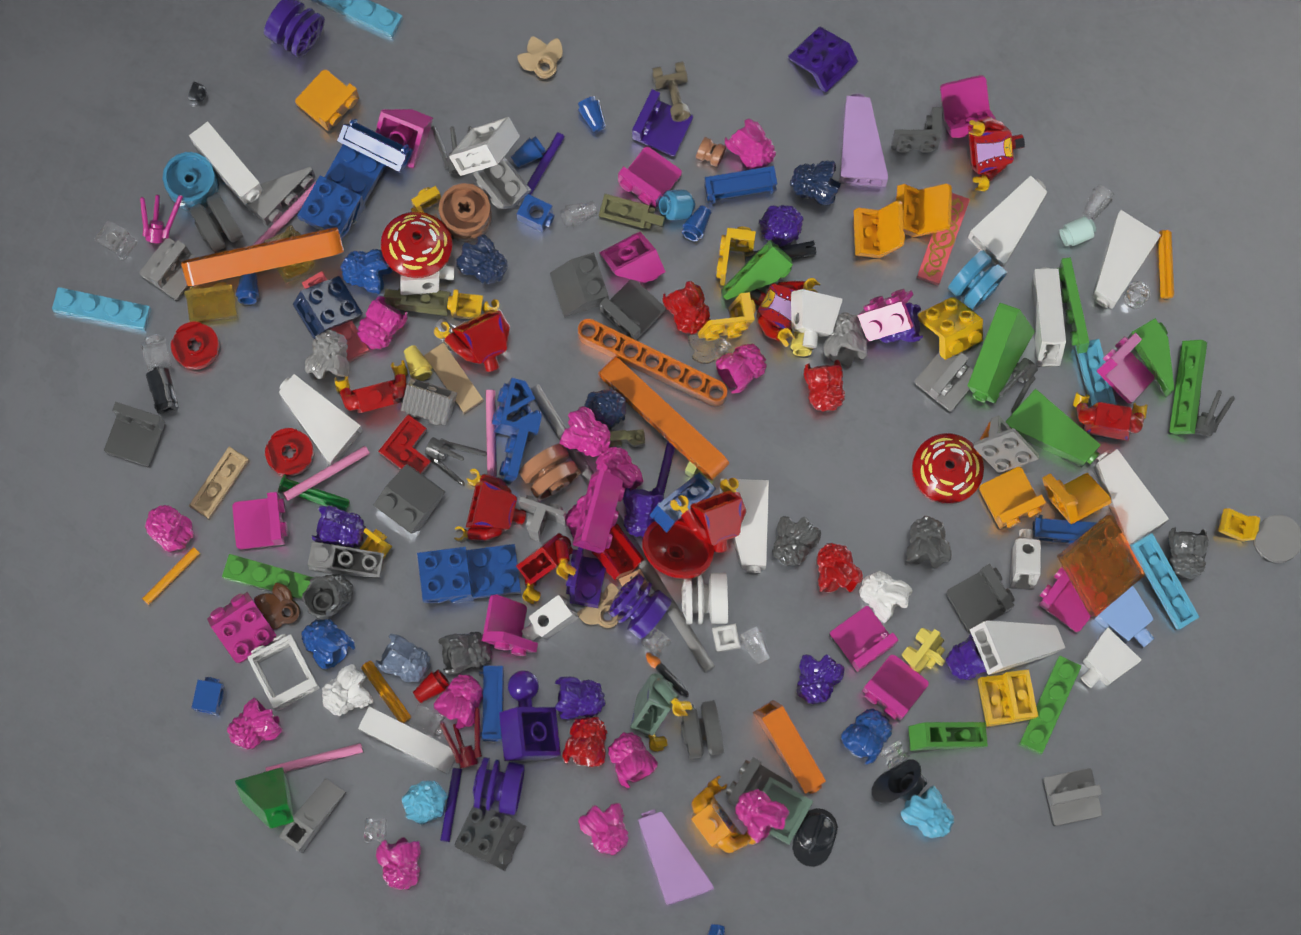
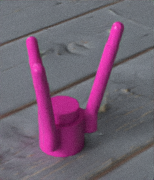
[140,194,183,243]

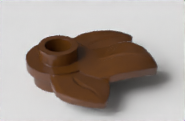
[254,583,300,630]

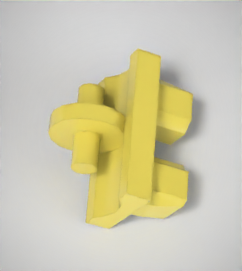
[902,628,945,674]

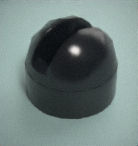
[188,81,206,102]

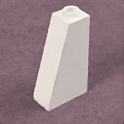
[189,121,263,205]
[968,176,1047,268]
[1092,210,1161,309]
[1032,267,1066,367]
[279,374,363,465]
[1094,449,1169,550]
[720,478,769,573]
[970,621,1066,675]

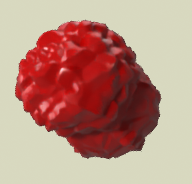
[662,281,711,335]
[804,360,845,412]
[817,543,863,592]
[562,717,608,767]

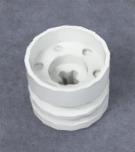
[682,573,728,625]

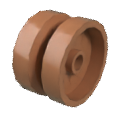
[439,183,492,243]
[519,443,581,501]

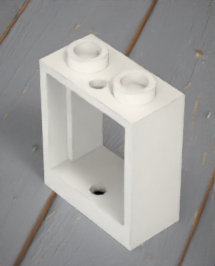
[449,117,520,176]
[247,634,320,711]

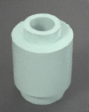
[1059,216,1096,246]

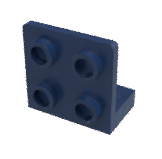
[293,276,363,339]

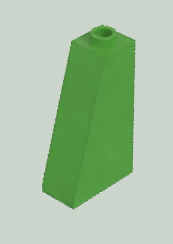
[968,303,1035,403]
[1005,388,1101,467]

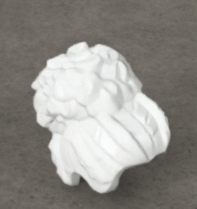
[859,571,913,623]
[322,664,373,716]

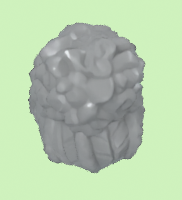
[824,312,868,366]
[305,330,350,379]

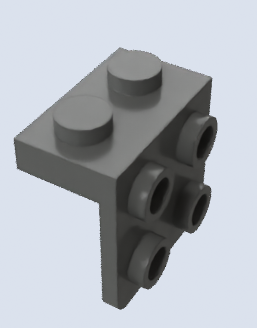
[947,564,1015,631]
[726,757,793,807]
[455,805,526,871]

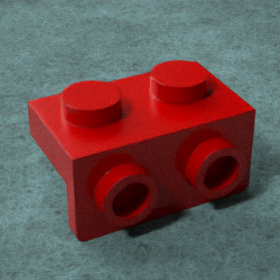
[591,523,644,580]

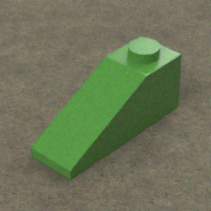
[721,240,793,300]
[1128,318,1174,397]
[908,722,988,751]

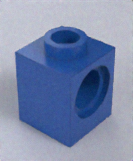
[517,194,555,233]
[192,677,225,716]

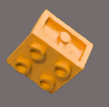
[1042,473,1112,524]

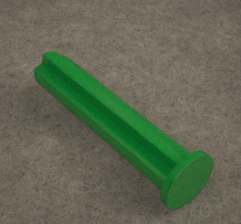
[278,475,350,512]

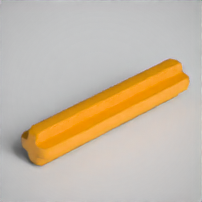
[1158,230,1174,299]
[361,660,411,724]

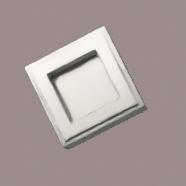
[712,623,741,653]

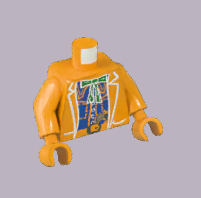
[691,776,756,853]

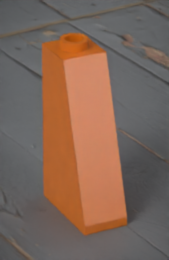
[753,700,826,794]

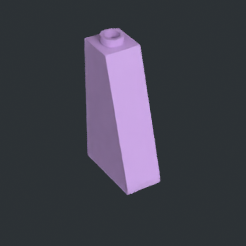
[839,94,888,187]
[638,809,714,906]

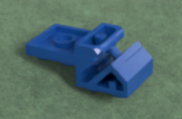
[297,144,386,239]
[492,378,542,485]
[417,544,521,603]

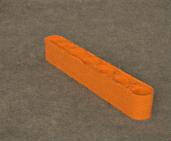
[181,228,344,286]
[578,319,727,407]
[598,357,730,481]

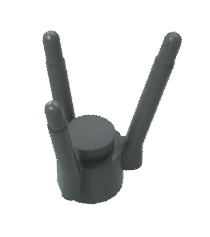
[431,126,472,174]
[999,358,1038,413]
[1195,390,1235,436]
[425,437,487,486]

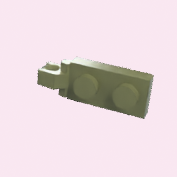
[598,194,666,229]
[384,288,451,316]
[609,429,645,448]

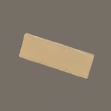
[424,342,484,414]
[189,447,250,520]

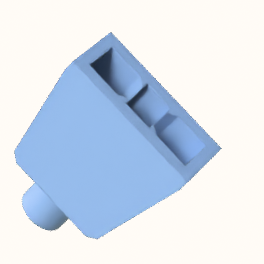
[1095,586,1154,648]

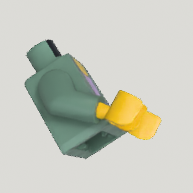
[630,673,692,751]

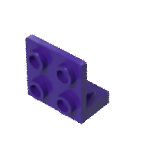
[788,26,858,92]
[632,89,693,157]
[566,547,606,608]

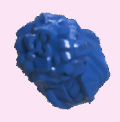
[340,249,393,294]
[301,619,355,669]
[841,708,892,764]

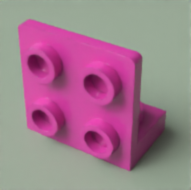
[829,606,898,672]

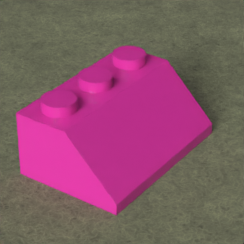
[572,469,625,553]

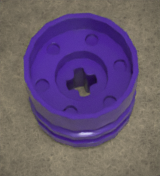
[264,0,325,58]
[607,574,672,639]
[473,757,525,816]

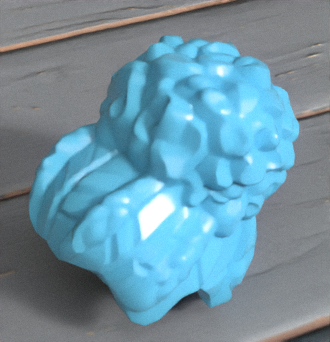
[401,780,448,825]
[901,786,954,838]

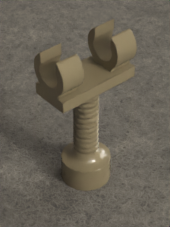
[652,62,690,122]

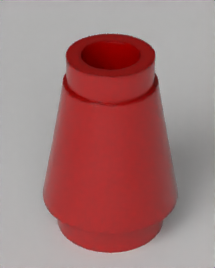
[413,669,450,703]

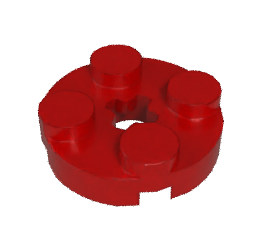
[171,321,220,370]
[265,428,314,477]

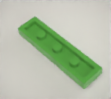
[1057,257,1090,354]
[1169,340,1208,435]
[222,554,314,601]
[1019,655,1082,754]

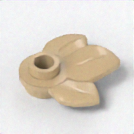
[517,36,563,79]
[577,583,620,628]

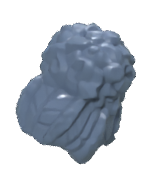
[375,634,431,683]

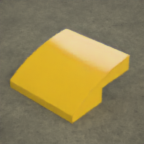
[977,670,1038,727]

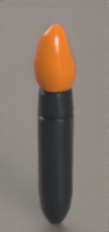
[646,652,689,697]

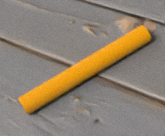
[142,547,200,605]

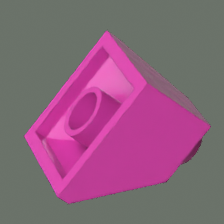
[376,109,433,168]
[599,231,665,283]

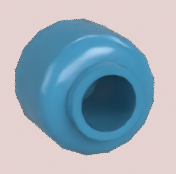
[659,189,695,220]

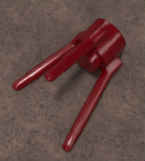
[440,707,482,768]

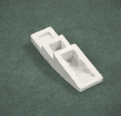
[358,707,455,774]

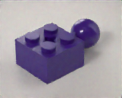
[499,670,561,761]

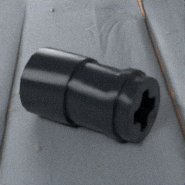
[146,367,178,414]

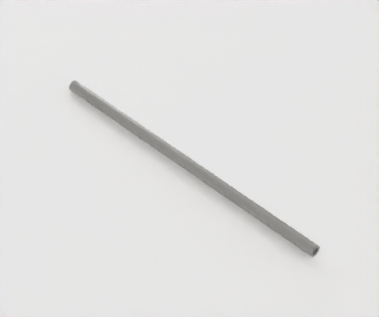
[531,385,715,672]

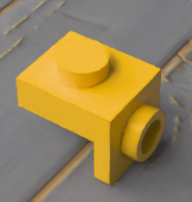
[410,186,441,212]
[447,289,483,320]
[1218,508,1260,541]
[360,528,392,559]

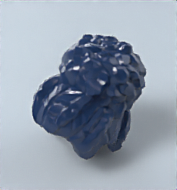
[790,161,841,205]
[456,234,508,284]
[584,389,626,431]

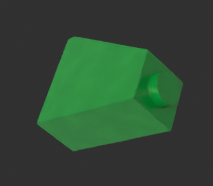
[235,767,294,829]

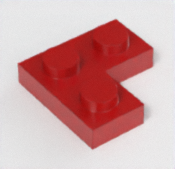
[378,414,431,474]

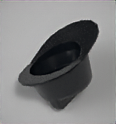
[872,759,927,804]
[792,808,838,867]

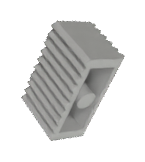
[401,378,457,425]

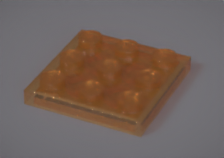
[1057,515,1146,617]

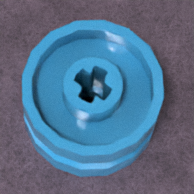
[162,152,219,211]
[948,250,1008,311]

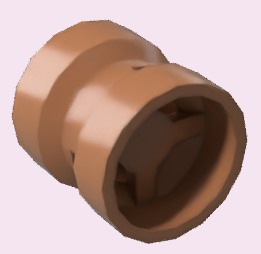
[696,137,727,167]

